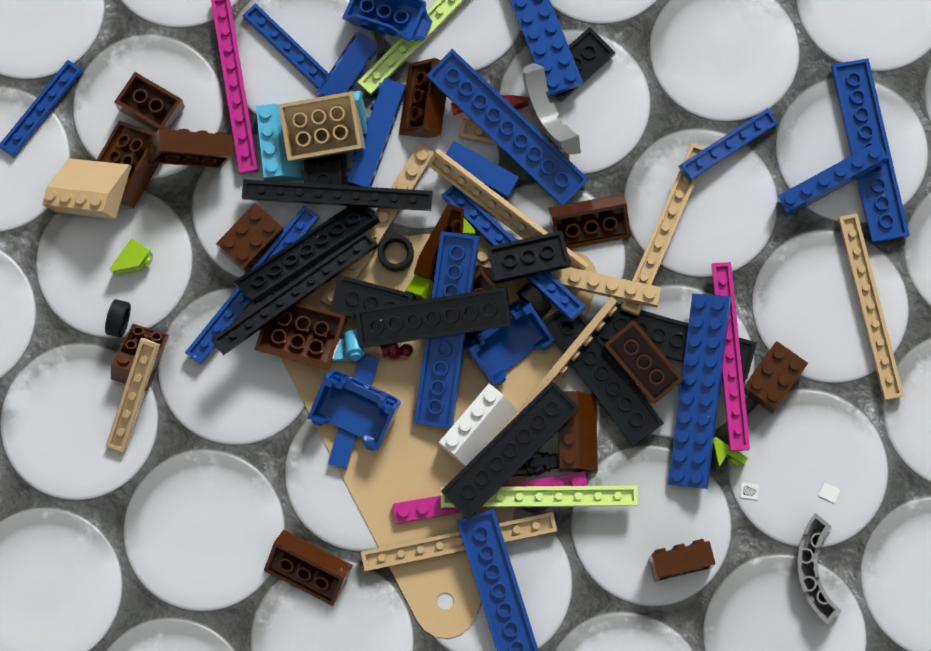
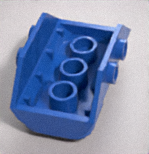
[342,0,432,41]

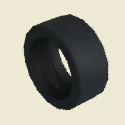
[378,234,414,272]
[517,282,552,318]
[105,299,131,338]

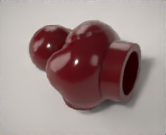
[381,343,413,360]

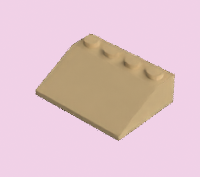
[278,91,366,162]
[42,158,131,219]

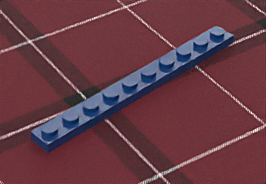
[442,185,586,322]
[185,205,319,365]

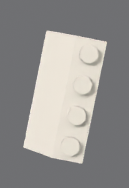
[439,383,517,467]

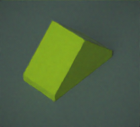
[405,275,434,300]

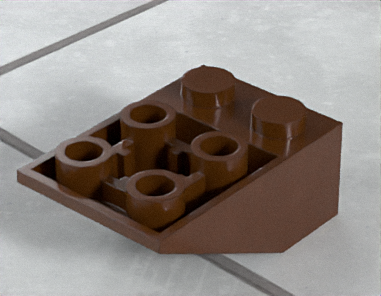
[111,324,169,391]

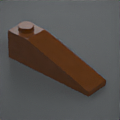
[414,204,464,280]

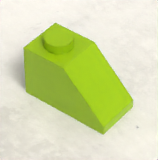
[110,238,153,276]

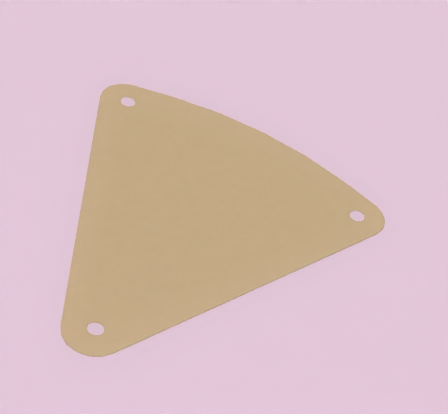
[255,234,597,638]

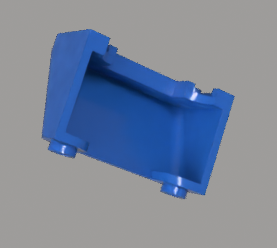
[464,299,555,386]
[307,370,402,451]

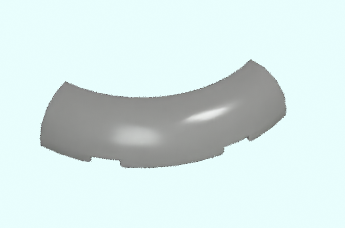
[522,63,581,155]
[798,513,841,625]

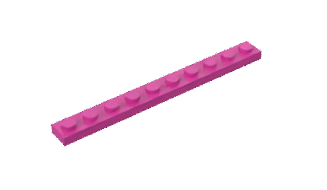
[211,0,259,175]
[711,262,750,452]
[393,471,588,524]

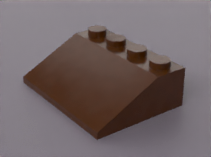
[96,121,160,208]
[255,295,347,371]

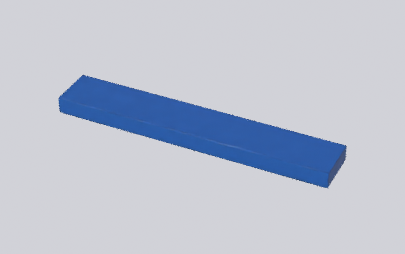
[242,3,328,89]
[0,60,83,158]
[678,108,778,182]
[328,354,380,469]

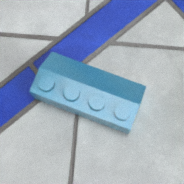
[256,104,303,182]

